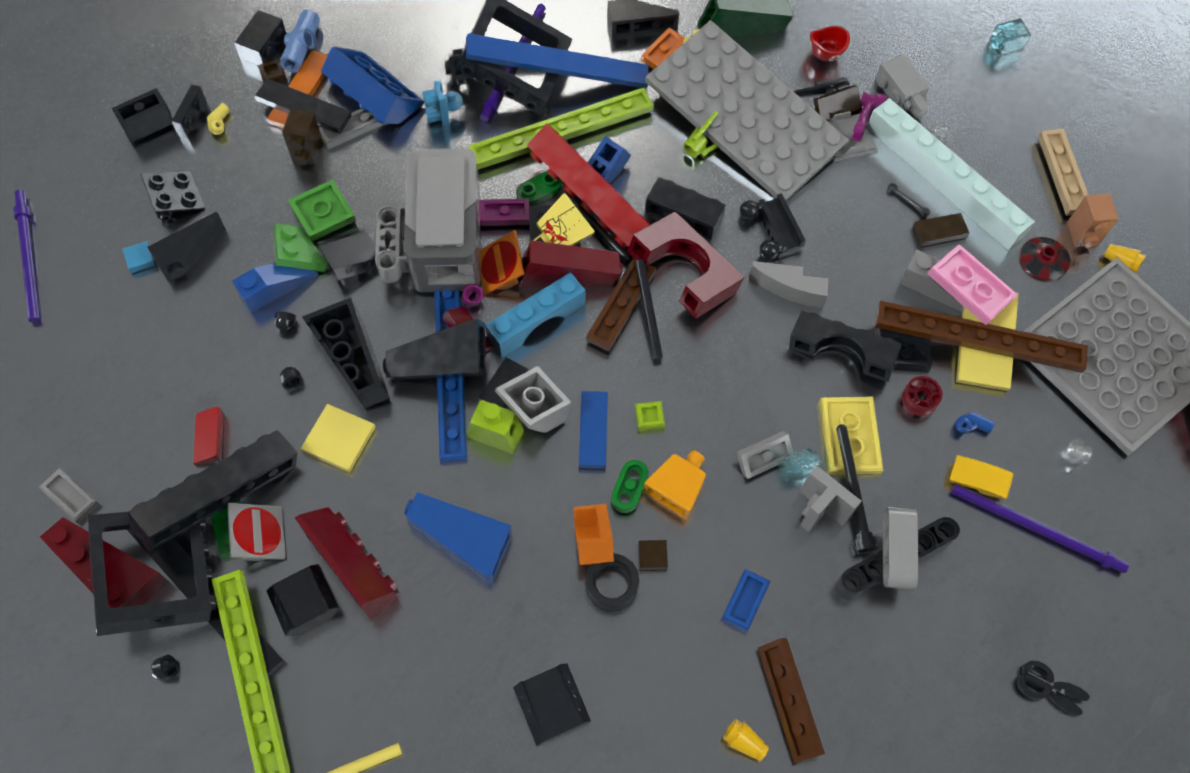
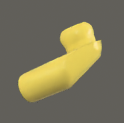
[207,103,230,135]

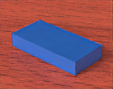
[721,569,771,633]

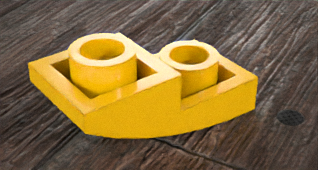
[949,455,1014,500]

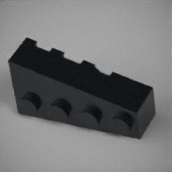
[302,297,390,408]

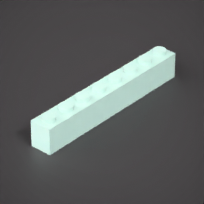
[867,98,1035,251]

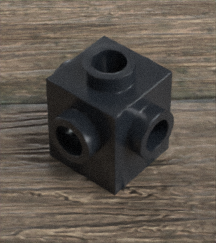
[444,48,473,84]

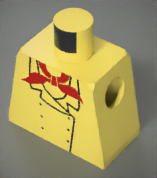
[533,193,595,246]

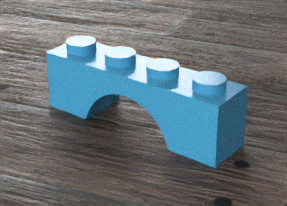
[485,272,586,358]

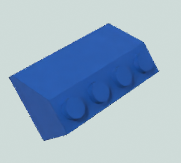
[321,46,424,125]

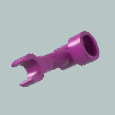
[851,92,887,142]

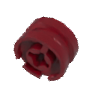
[900,376,943,418]

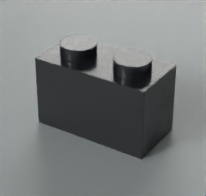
[234,10,287,65]
[111,88,173,143]

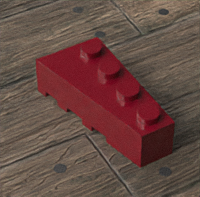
[40,517,169,608]

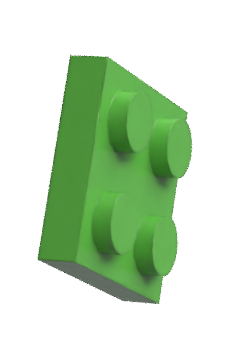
[288,179,356,242]

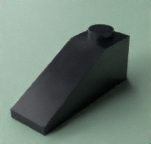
[607,0,680,38]
[147,211,225,282]

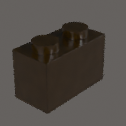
[282,109,323,166]

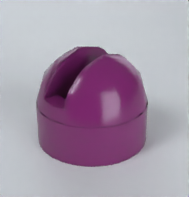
[462,285,483,307]

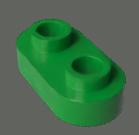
[516,171,562,206]
[611,459,649,513]

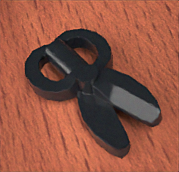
[1017,661,1090,716]

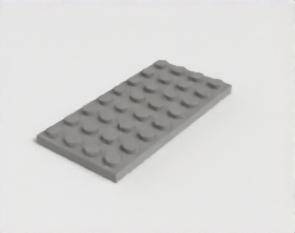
[645,20,849,201]

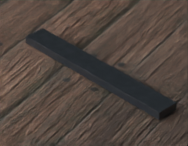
[127,529,285,678]

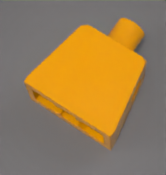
[643,450,706,520]

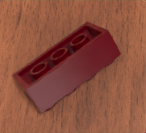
[295,507,398,621]

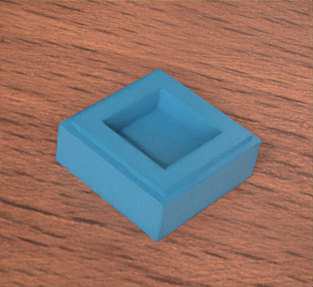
[123,241,156,273]

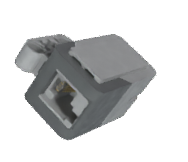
[375,148,481,292]

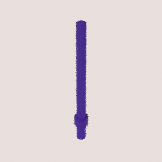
[13,190,39,323]

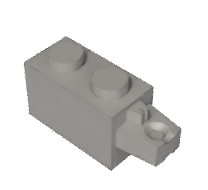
[875,54,930,119]

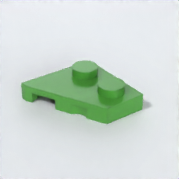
[273,223,327,272]

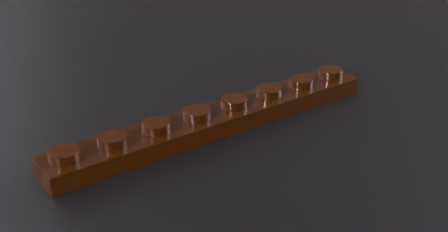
[875,300,1088,373]

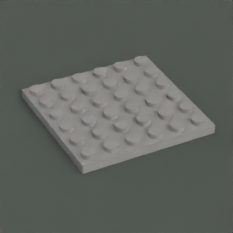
[1024,257,1190,456]

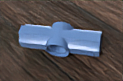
[280,9,321,73]

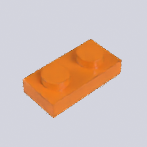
[641,28,685,70]

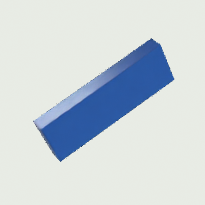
[579,391,608,469]

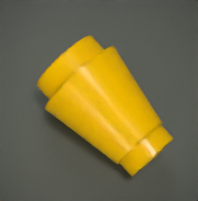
[1104,244,1146,274]
[723,719,769,762]

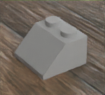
[495,366,572,433]

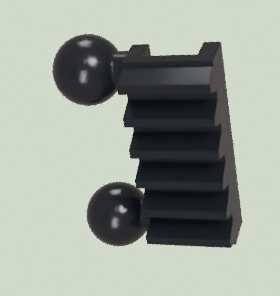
[739,193,806,260]

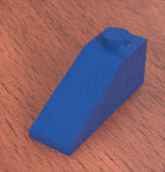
[575,136,632,203]
[232,262,318,314]

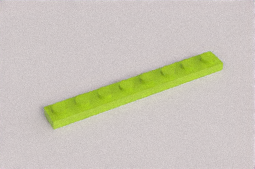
[468,87,654,170]
[212,570,291,773]

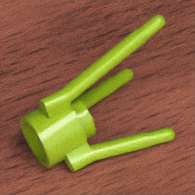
[683,111,719,158]

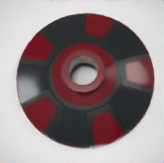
[1020,237,1070,281]

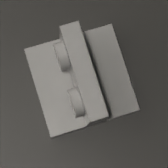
[800,465,861,532]

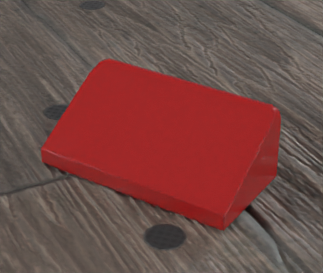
[193,407,224,465]

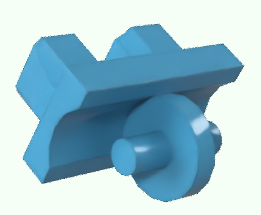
[422,80,463,127]

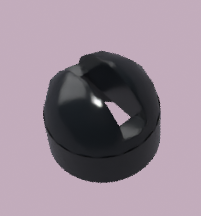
[274,311,296,332]
[280,367,303,390]
[151,655,178,680]

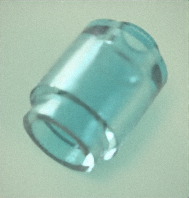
[779,448,822,482]

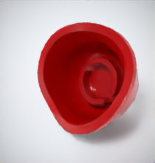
[810,26,850,61]

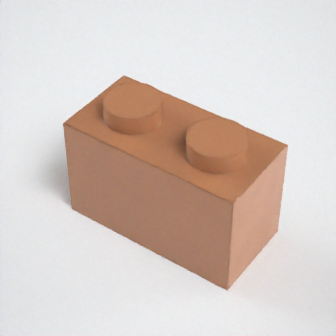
[1067,193,1119,248]

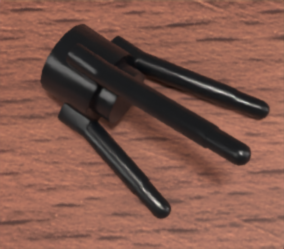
[794,77,850,95]

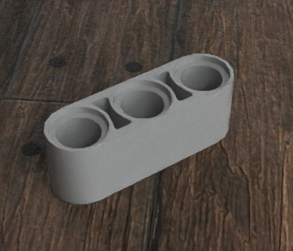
[883,507,918,590]

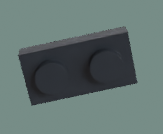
[172,84,207,138]

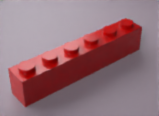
[527,123,651,248]

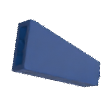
[404,492,512,584]

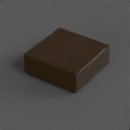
[257,59,288,83]
[638,540,668,570]

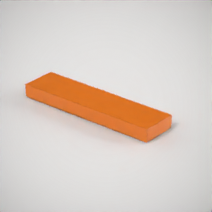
[267,50,328,129]

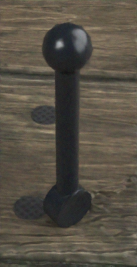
[887,183,930,217]

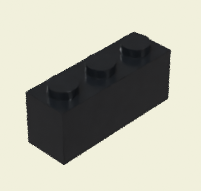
[645,177,726,240]

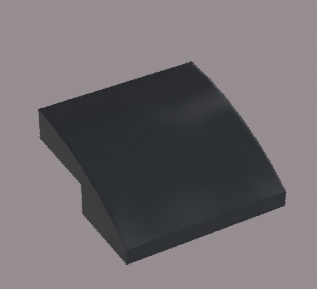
[877,328,932,371]

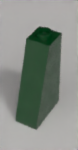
[697,0,793,38]

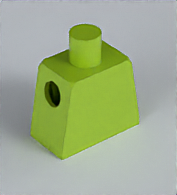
[466,400,524,454]

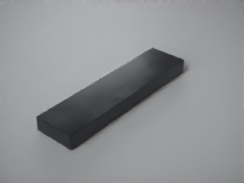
[255,79,352,134]

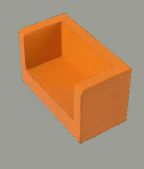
[573,504,614,565]

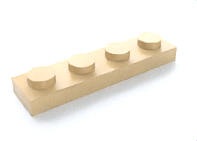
[1038,129,1088,216]

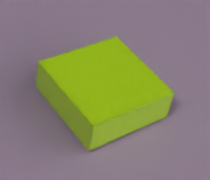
[635,401,665,432]

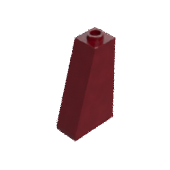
[518,240,623,288]

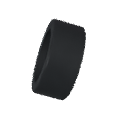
[585,553,640,611]

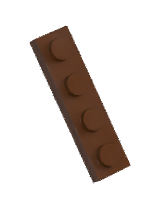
[586,258,656,352]
[758,638,825,764]

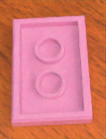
[927,245,1018,325]

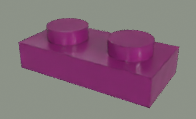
[480,199,530,226]

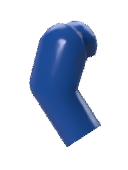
[955,412,995,434]

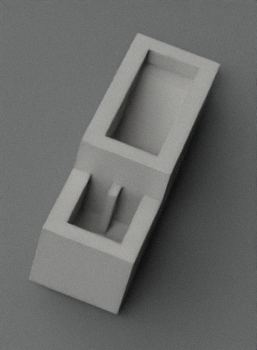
[749,261,828,308]

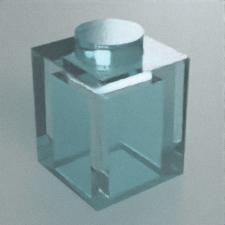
[989,18,1031,57]

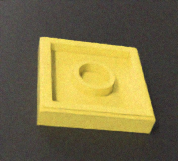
[300,404,376,473]

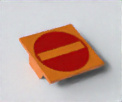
[480,230,525,295]

